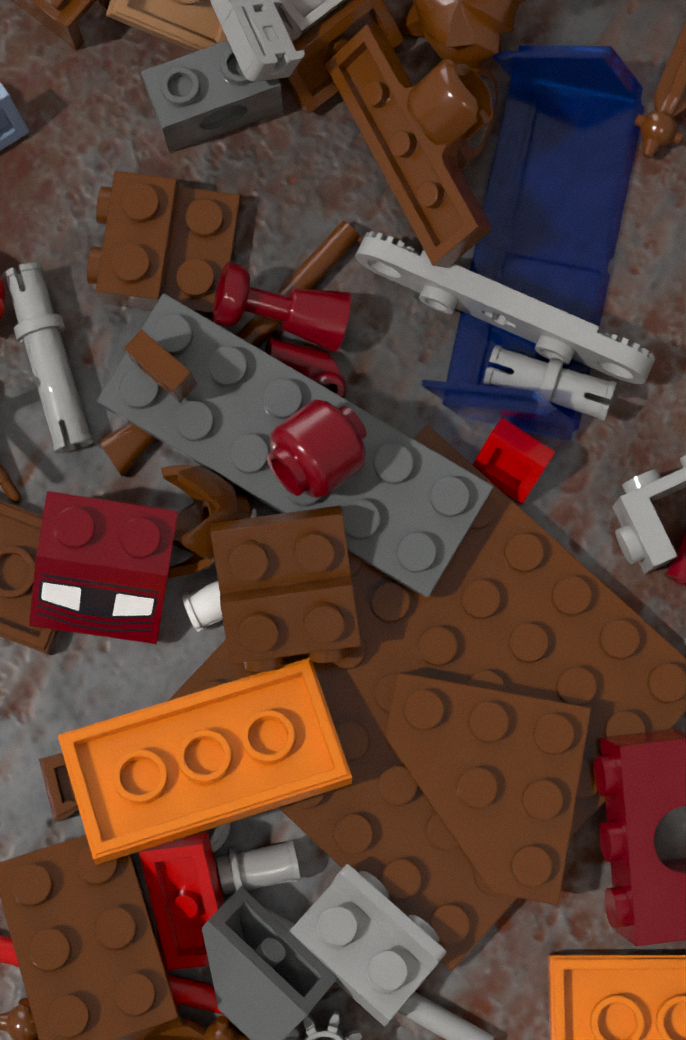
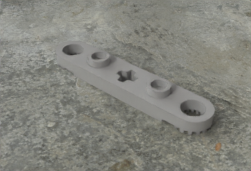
[355,231,655,384]

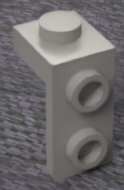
[612,455,686,574]

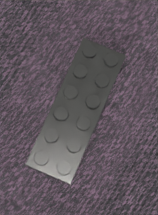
[97,293,494,600]

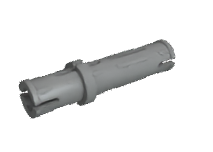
[3,262,94,453]

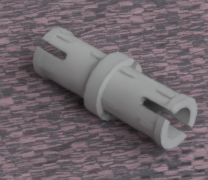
[483,345,617,421]

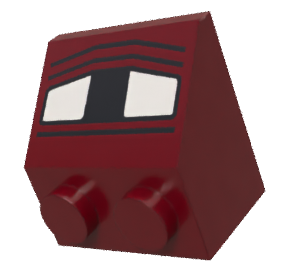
[29,491,178,645]

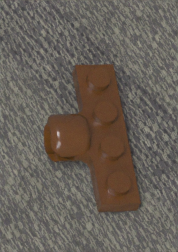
[325,24,496,268]

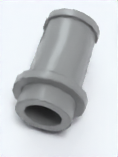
[216,840,301,896]

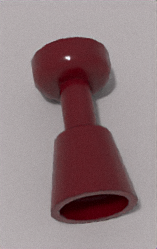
[212,262,351,352]

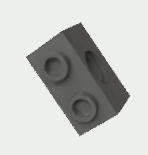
[141,40,284,153]

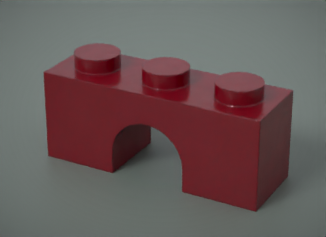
[594,729,686,947]

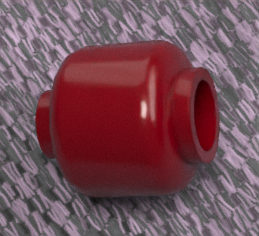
[267,399,367,498]

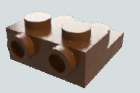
[87,171,241,318]
[210,505,361,672]

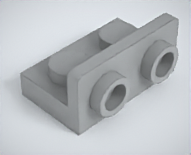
[289,864,447,1027]

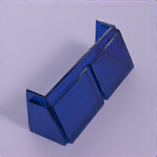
[421,45,644,441]

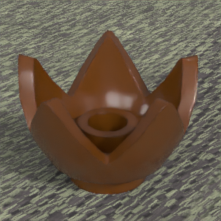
[161,465,250,579]

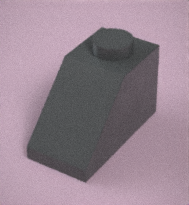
[202,886,338,1040]

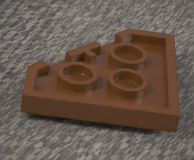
[385,672,591,905]

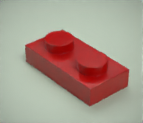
[139,832,225,970]

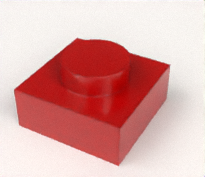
[472,418,556,504]

